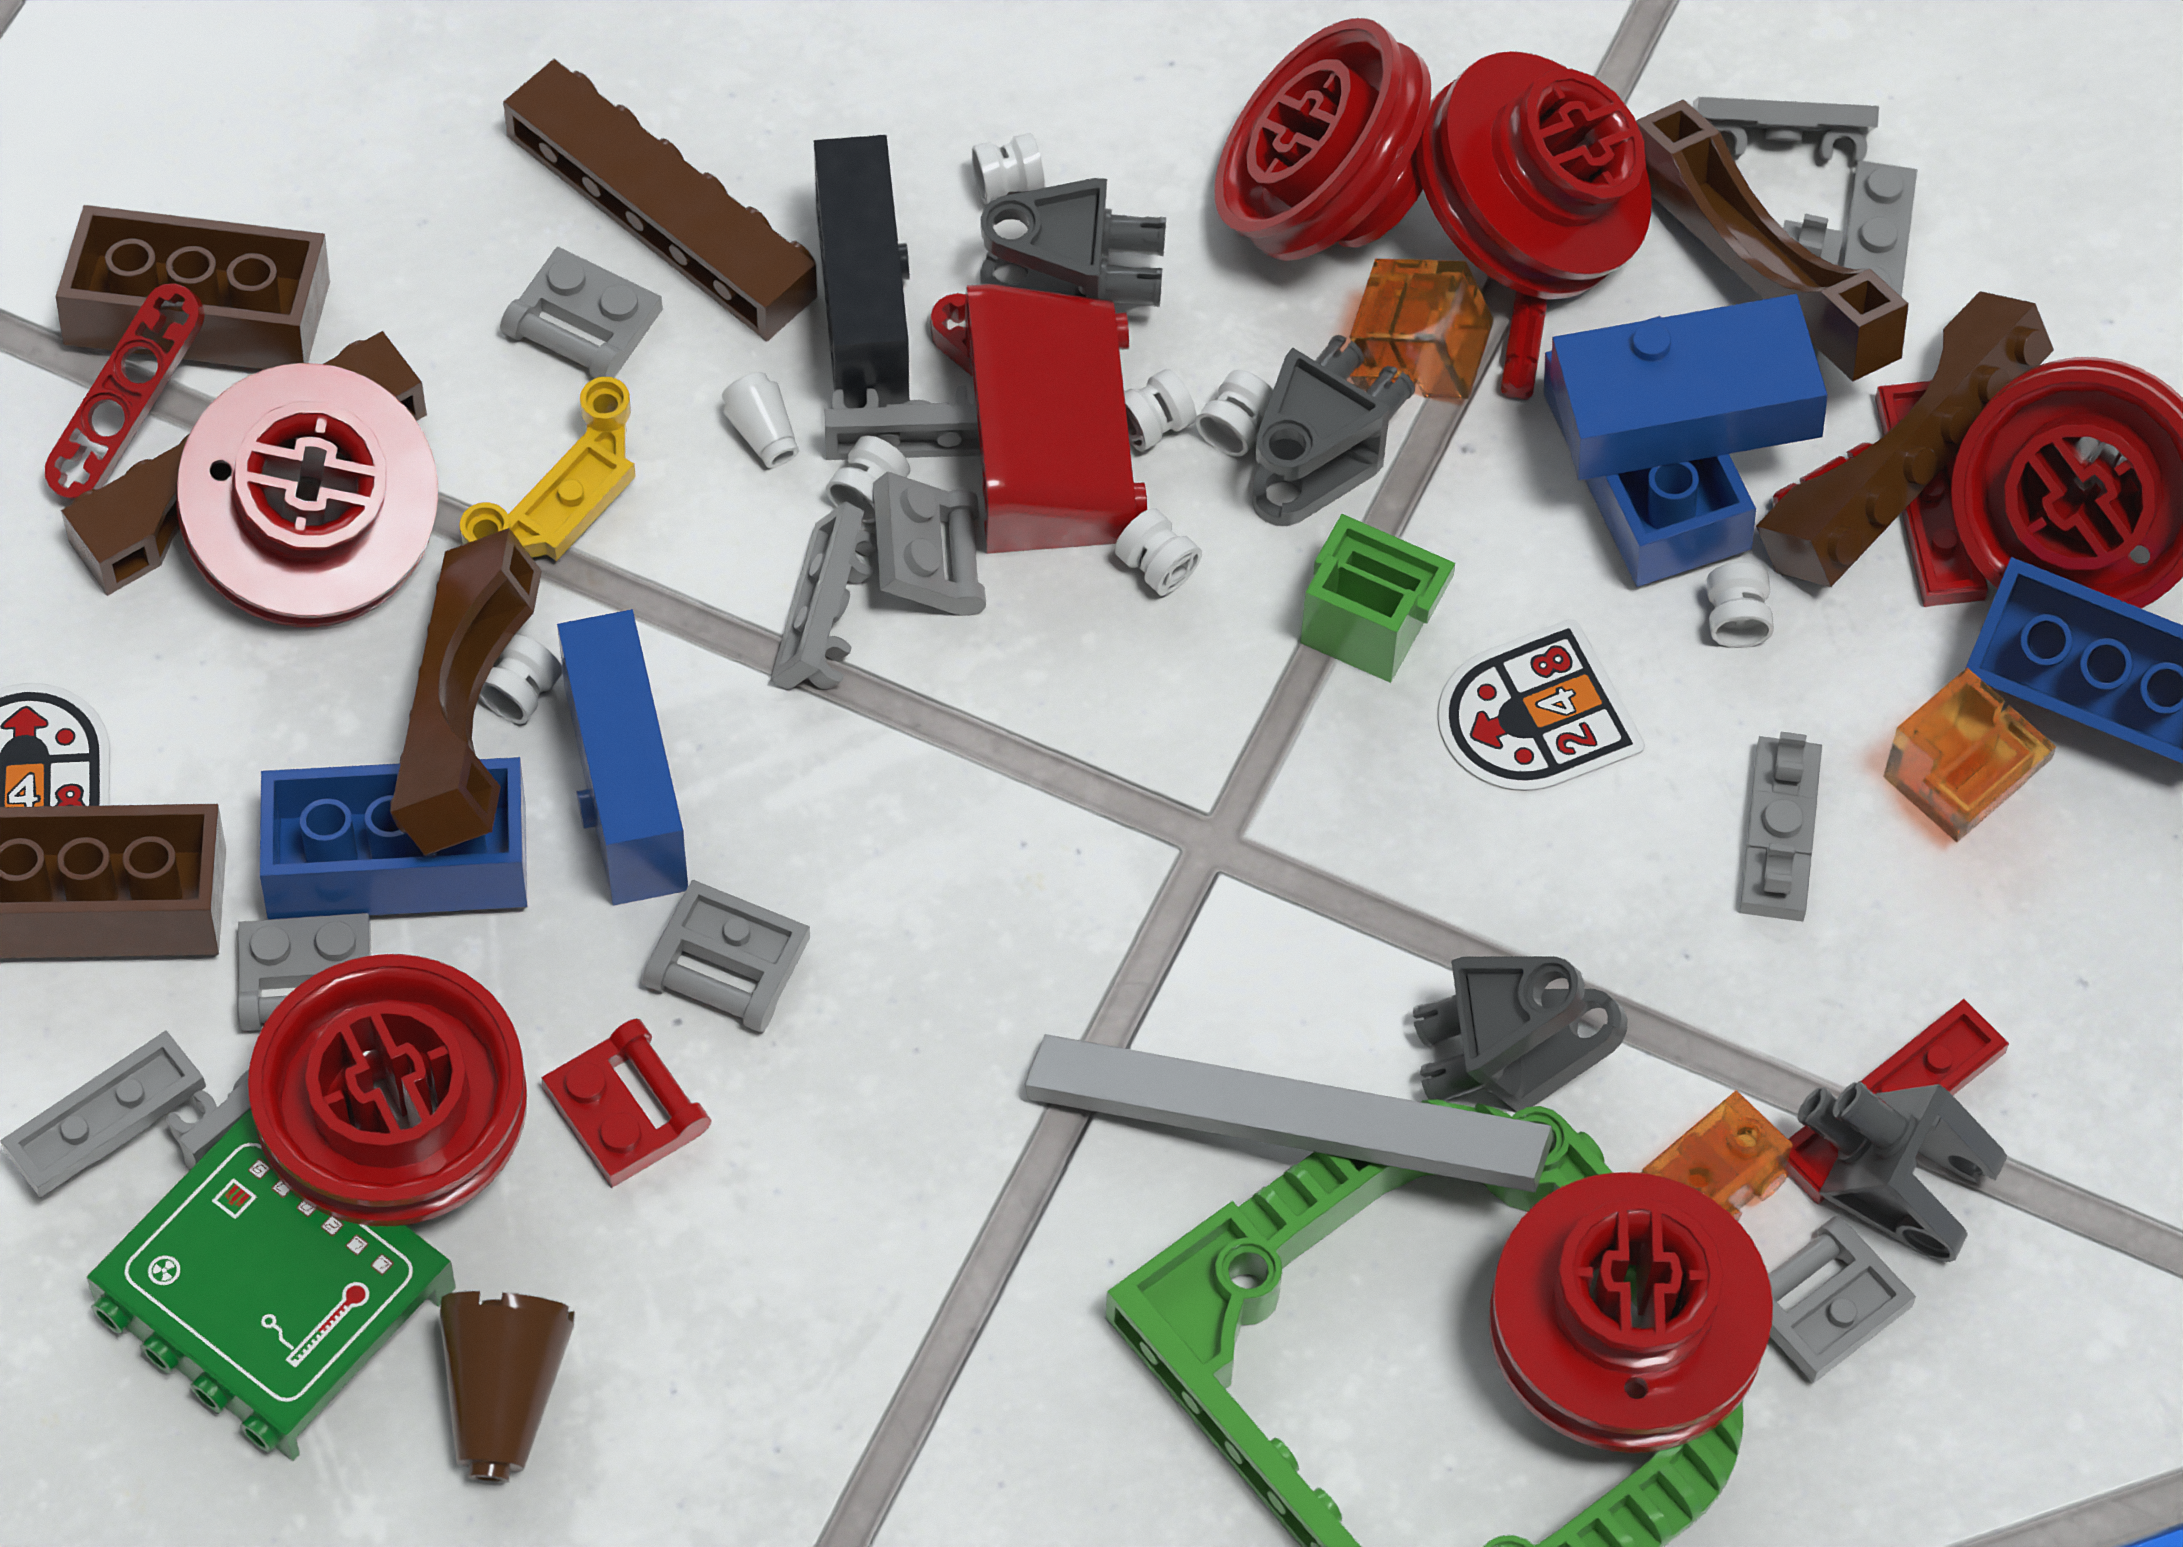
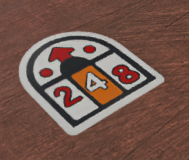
[1438,619,1645,790]
[0,683,110,807]

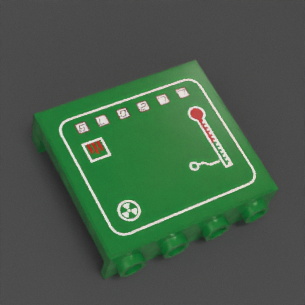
[87,1108,456,1461]

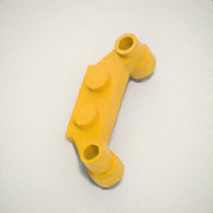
[460,376,636,561]

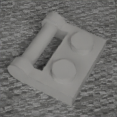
[500,246,663,378]
[873,471,986,616]
[643,879,810,1033]
[238,913,372,1031]
[1768,1216,1916,1383]

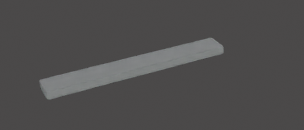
[1025,1034,1553,1192]

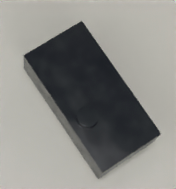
[813,134,910,408]

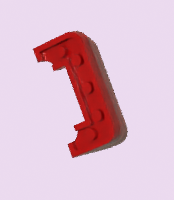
[965,284,1148,554]

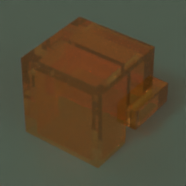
[1349,258,1494,399]
[1883,667,2056,842]

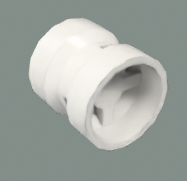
[971,133,1045,205]
[1124,369,1197,452]
[1195,370,1273,457]
[826,435,910,523]
[1114,508,1202,596]
[1706,562,1774,648]
[479,634,563,724]

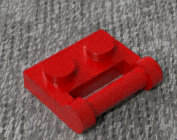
[541,1018,712,1188]

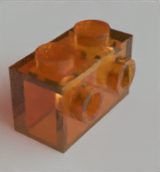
[1641,1090,1792,1221]

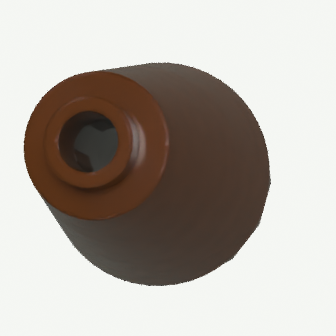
[439,1291,575,1483]

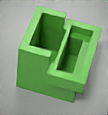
[1300,514,1455,683]

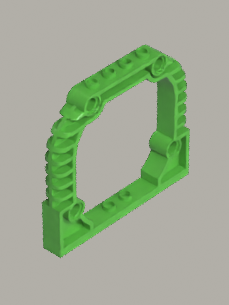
[1106,1099,1743,1547]

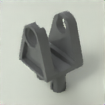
[980,178,1166,307]
[1252,335,1415,526]
[1413,956,1628,1112]
[1797,1082,2007,1262]

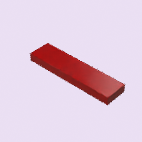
[1875,381,1988,607]
[1773,999,2009,1204]

